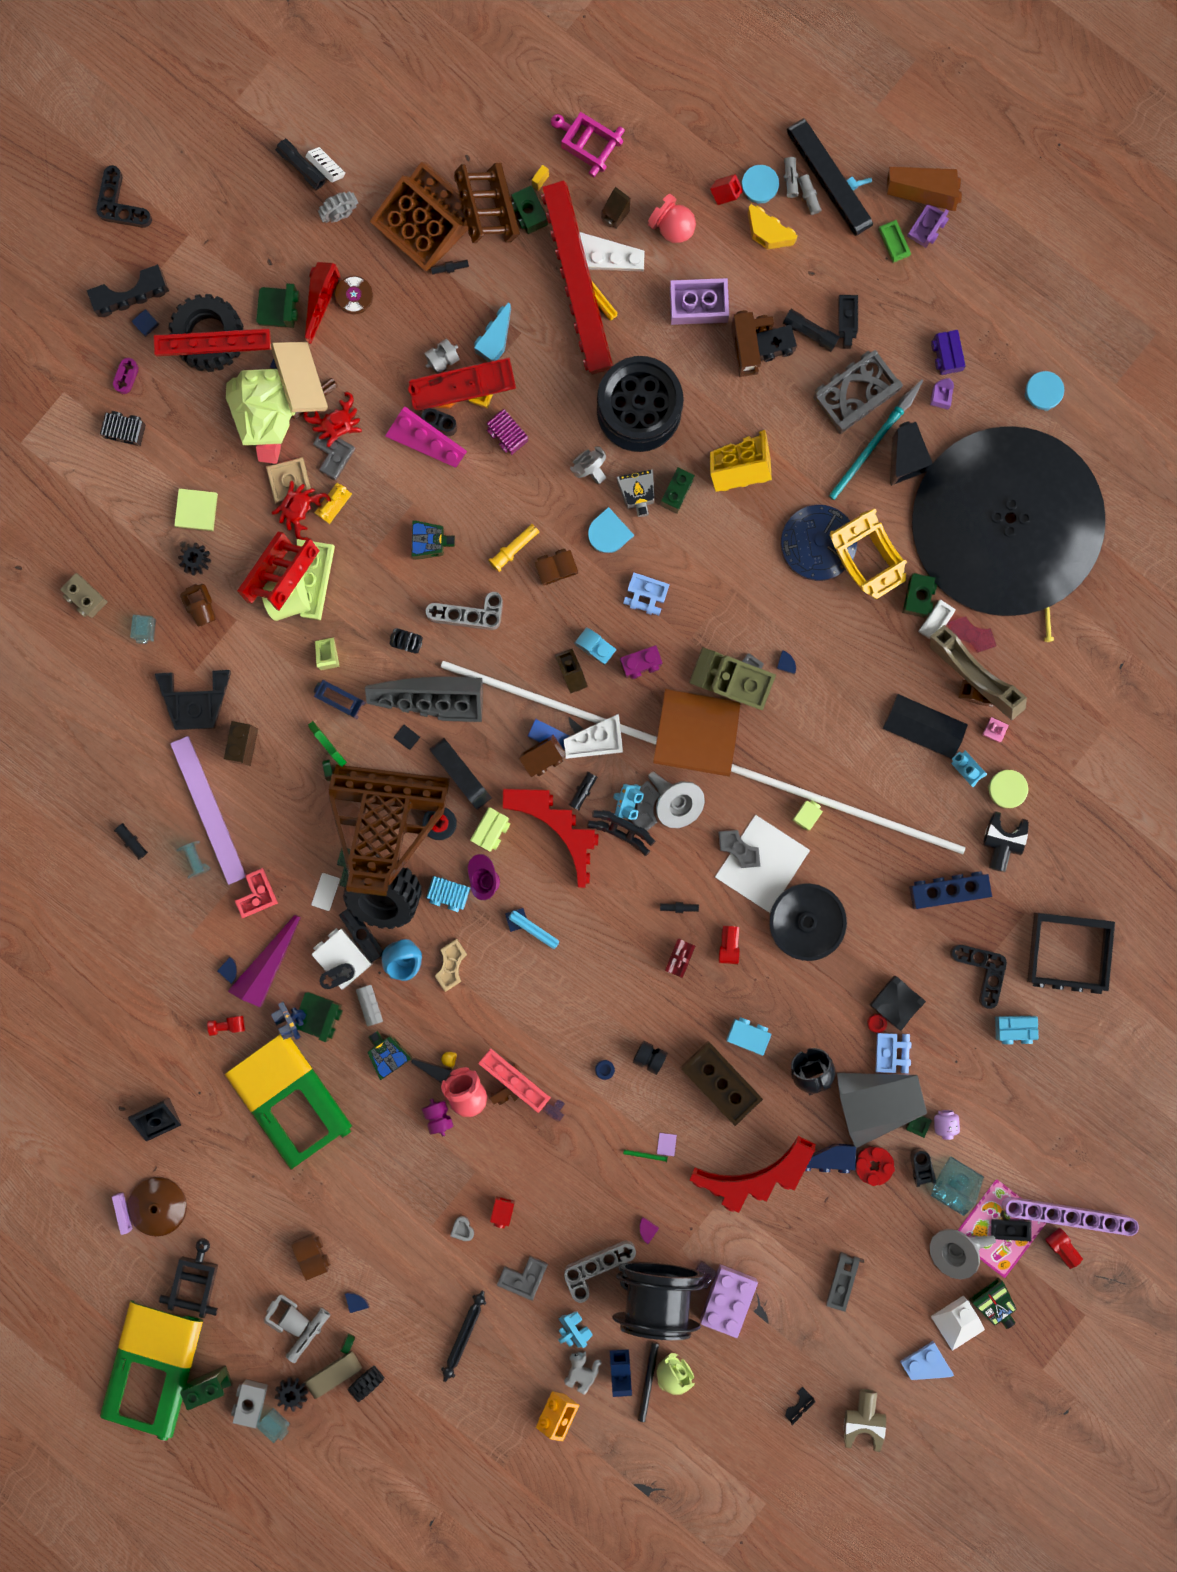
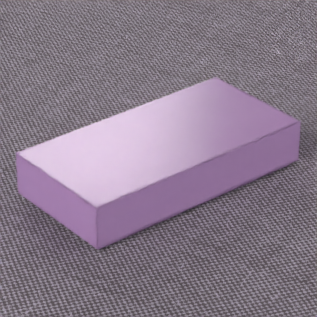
[112,1192,132,1235]

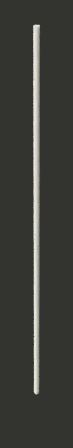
[441,661,965,854]

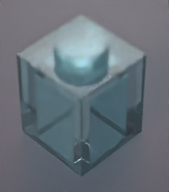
[130,615,156,644]
[257,1408,290,1443]

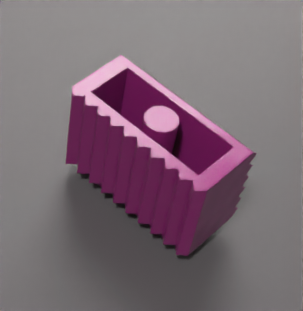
[486,409,529,455]

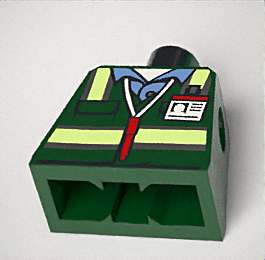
[969,1277,1017,1329]

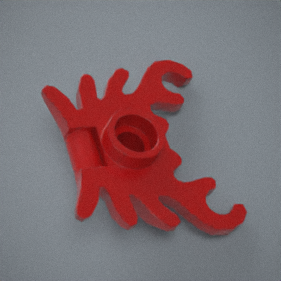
[303,392,362,447]
[271,481,331,540]

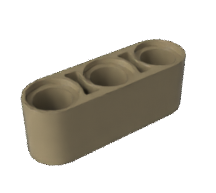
[304,1351,363,1399]

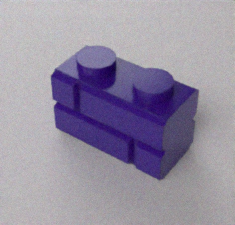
[931,330,966,375]

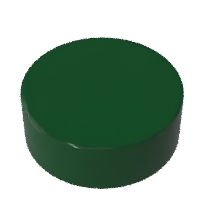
[340,1333,355,1354]

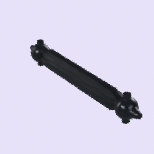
[441,1290,487,1382]

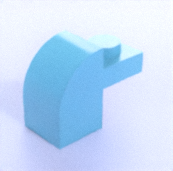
[574,627,616,665]

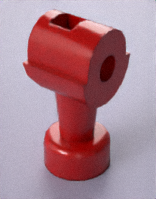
[207,1016,245,1036]

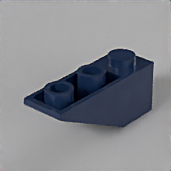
[805,1143,856,1173]

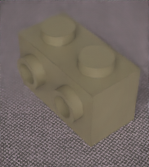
[60,573,108,618]

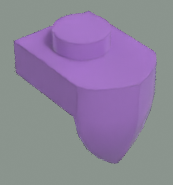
[930,378,954,410]

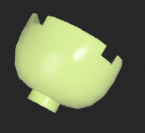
[657,1353,695,1395]

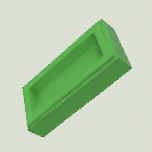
[878,220,911,263]

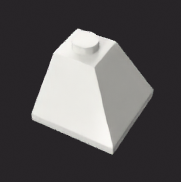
[931,1296,985,1351]

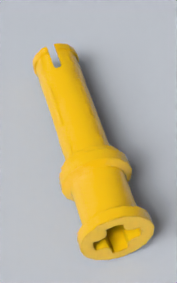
[488,523,540,572]

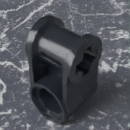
[910,1148,936,1187]

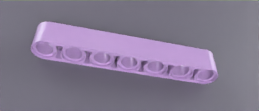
[1001,1197,1139,1236]

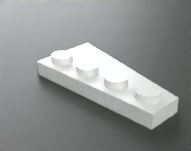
[580,232,645,272]

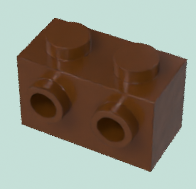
[519,734,566,777]

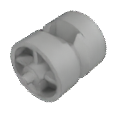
[424,339,460,374]

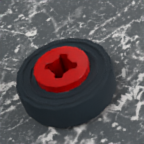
[422,807,457,840]

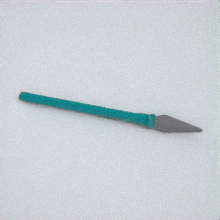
[829,379,923,500]

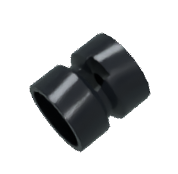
[632,1040,668,1075]

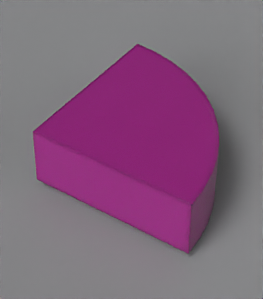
[640,1217,659,1244]

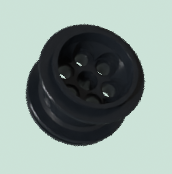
[596,356,684,452]
[612,1262,705,1340]

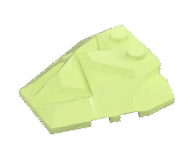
[226,369,295,445]

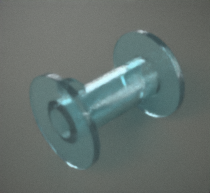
[176,841,211,879]

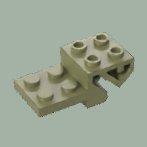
[689,647,776,711]

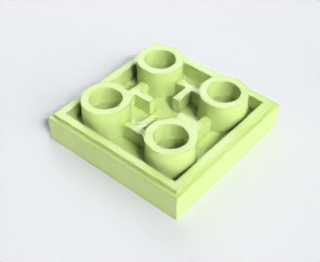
[174,489,218,531]

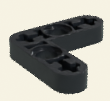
[96,165,152,228]
[950,945,1007,1009]

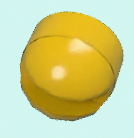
[441,1052,457,1068]

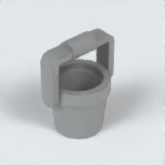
[264,1295,309,1337]

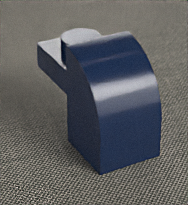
[609,1349,632,1397]

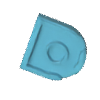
[588,507,634,553]

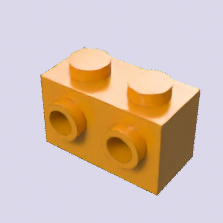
[535,1391,579,1441]

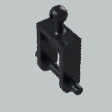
[159,1238,218,1318]

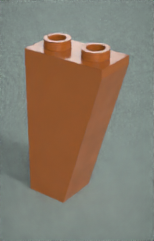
[887,167,962,211]

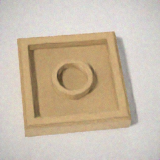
[266,457,313,504]

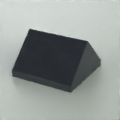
[128,1098,181,1142]

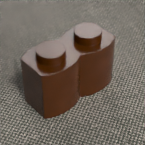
[535,549,578,586]
[291,1233,331,1281]

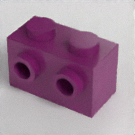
[620,645,663,679]

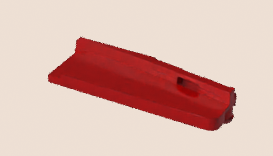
[408,357,516,411]

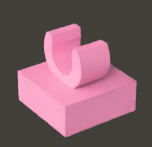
[982,717,1009,743]

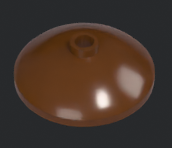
[128,1177,187,1237]

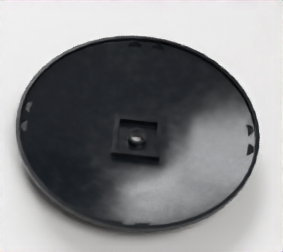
[912,426,1105,616]

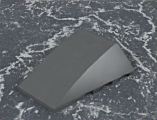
[837,1072,927,1148]

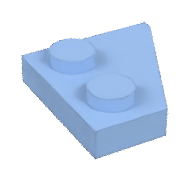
[900,1341,954,1380]

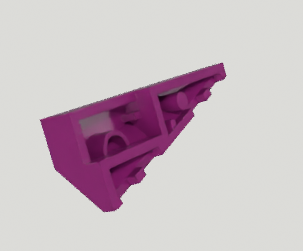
[228,915,301,1007]

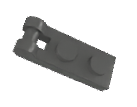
[826,1252,860,1312]

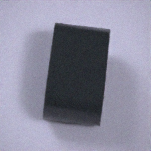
[421,408,457,436]

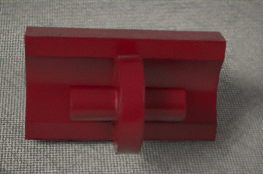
[665,939,696,978]

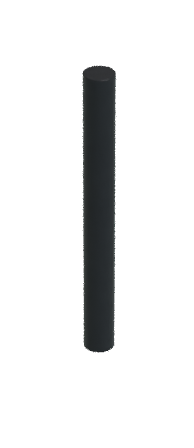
[638,1342,659,1422]

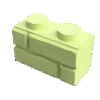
[470,807,511,852]

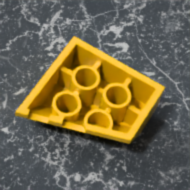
[710,430,772,492]

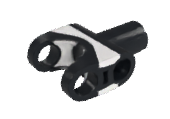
[983,811,1029,872]

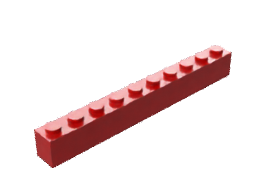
[541,180,613,375]

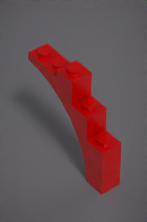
[503,789,599,888]
[690,1136,816,1213]

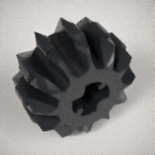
[178,543,212,576]
[389,628,423,654]
[275,1377,308,1412]

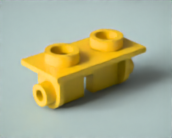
[314,483,352,524]

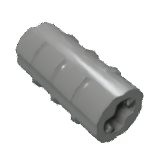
[356,985,383,1027]

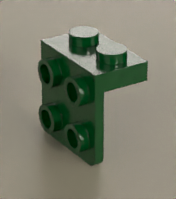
[256,283,300,328]
[295,992,343,1042]

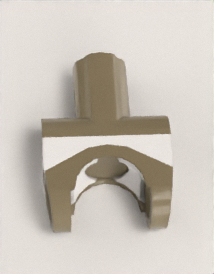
[844,1389,886,1452]

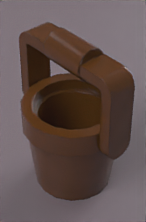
[180,584,216,627]

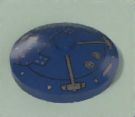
[781,505,857,581]

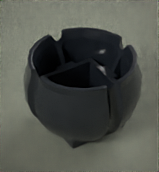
[791,1048,835,1096]

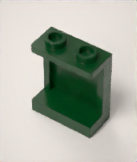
[180,1366,233,1410]

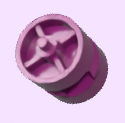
[421,1098,454,1137]

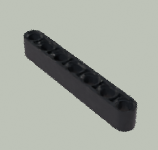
[787,118,873,236]

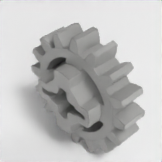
[318,191,358,223]

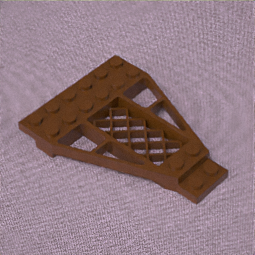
[329,764,450,896]

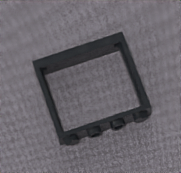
[1027,913,1115,994]

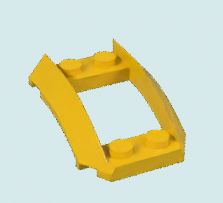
[830,509,907,599]

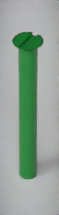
[623,1149,668,1163]

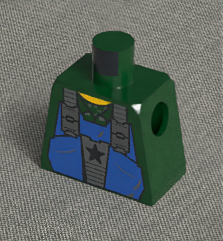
[411,520,455,560]
[368,1031,413,1080]

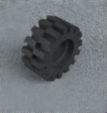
[347,1366,385,1402]

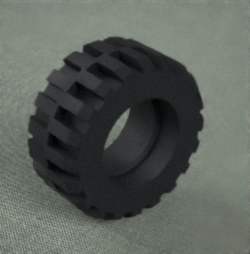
[168,294,244,372]
[343,867,422,929]

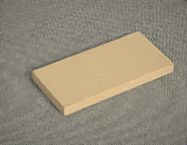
[271,342,328,412]

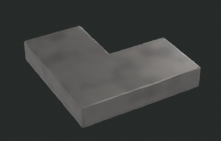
[313,432,356,480]
[497,1256,548,1301]

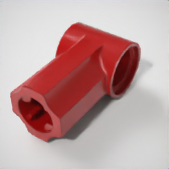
[719,926,740,965]
[1045,1227,1083,1269]

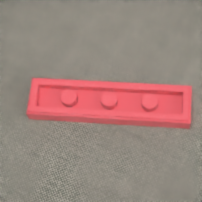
[478,1048,551,1113]

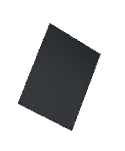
[394,724,420,750]

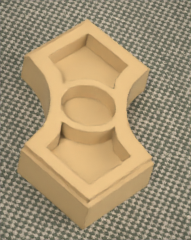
[435,939,467,992]

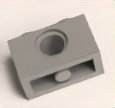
[231,1379,268,1428]

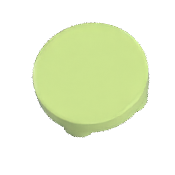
[988,770,1028,808]

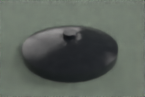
[769,883,847,961]

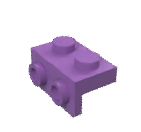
[907,205,949,248]

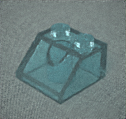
[930,1157,984,1216]

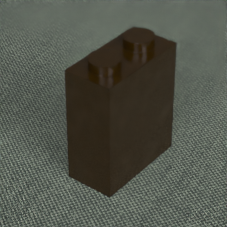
[224,721,258,766]

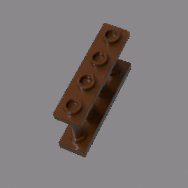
[454,163,520,243]

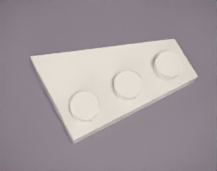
[564,714,623,759]

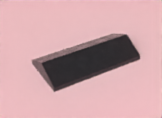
[882,694,968,759]

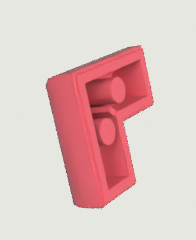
[235,868,278,919]

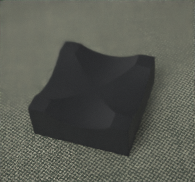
[869,976,926,1031]

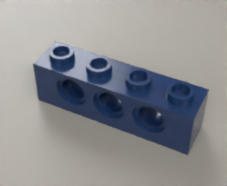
[909,871,992,909]

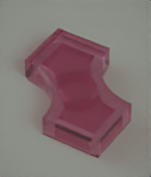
[947,616,997,653]

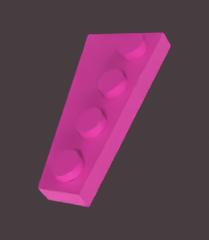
[385,406,467,468]

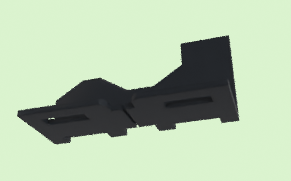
[785,1387,816,1425]

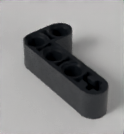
[429,738,492,810]

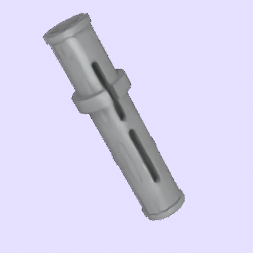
[286,1308,330,1363]

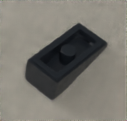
[411,1058,452,1083]
[991,1219,1032,1242]

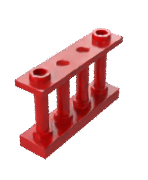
[237,531,320,611]

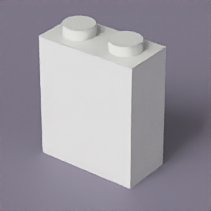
[312,928,373,989]

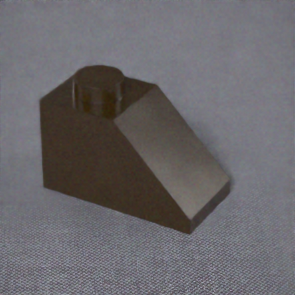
[601,187,631,229]
[555,648,588,694]

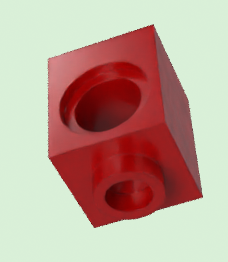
[490,1196,515,1228]

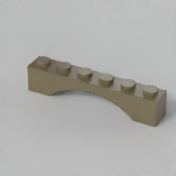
[930,625,1027,721]

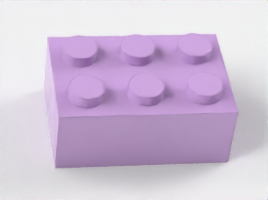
[670,278,729,325]
[699,1264,758,1338]

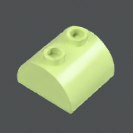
[262,577,310,621]

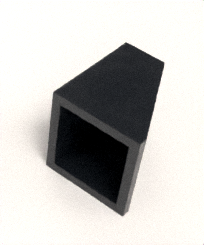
[890,421,933,486]

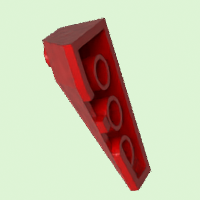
[305,262,341,345]

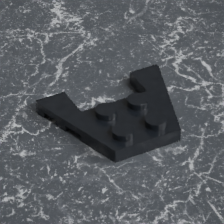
[155,670,231,730]

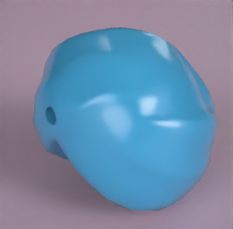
[382,939,422,981]

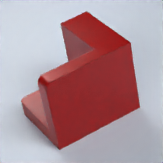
[710,174,743,205]

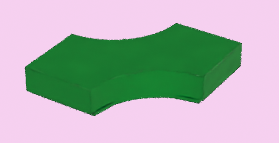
[308,721,347,767]

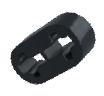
[319,963,356,989]

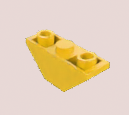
[747,204,797,250]

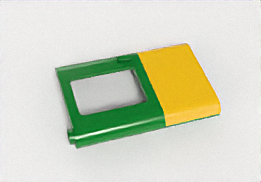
[225,1034,352,1170]
[100,1300,203,1441]

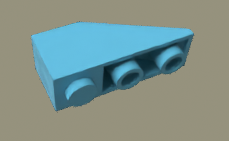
[474,303,511,362]

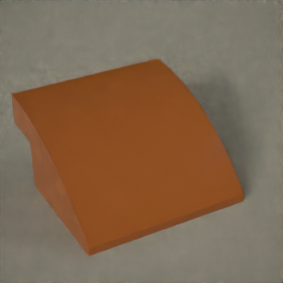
[370,161,479,271]
[653,689,741,777]

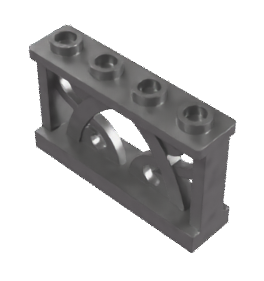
[813,350,903,434]

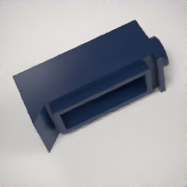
[314,680,366,719]

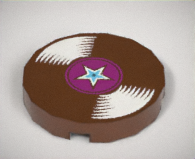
[335,276,373,315]

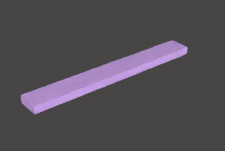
[170,736,246,885]

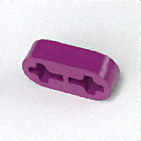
[113,358,139,394]

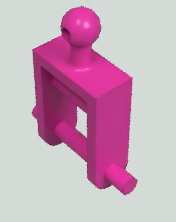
[551,112,625,178]

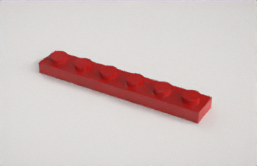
[154,329,271,357]

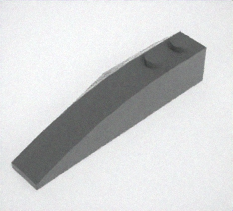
[365,677,483,722]

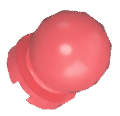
[648,194,696,243]
[441,1067,487,1117]

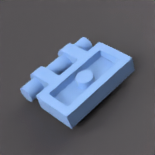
[623,573,670,615]
[875,1033,912,1073]

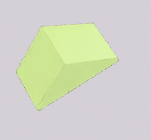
[315,638,340,670]

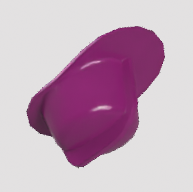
[468,854,500,900]

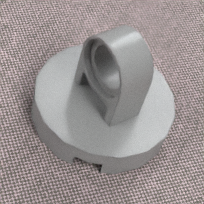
[570,446,606,484]

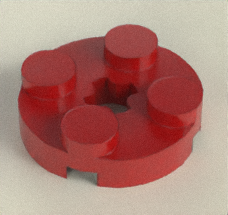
[855,1146,895,1186]

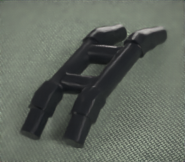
[587,810,656,856]

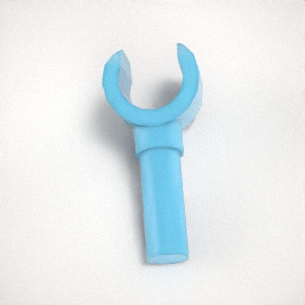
[847,177,872,191]

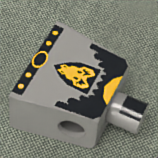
[617,469,654,517]

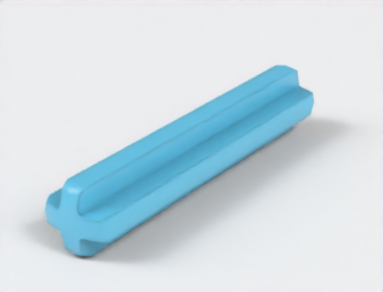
[509,910,559,949]

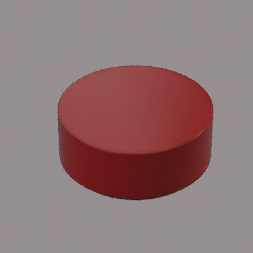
[867,1014,887,1033]

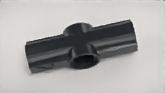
[339,909,384,963]

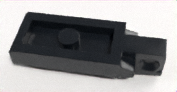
[838,295,858,349]

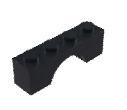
[86,264,169,317]

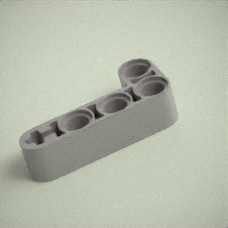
[426,592,503,630]
[564,1240,636,1303]

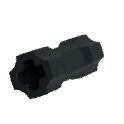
[275,138,327,190]
[783,308,840,352]

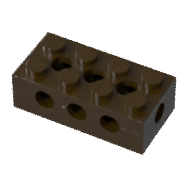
[680,1041,763,1126]

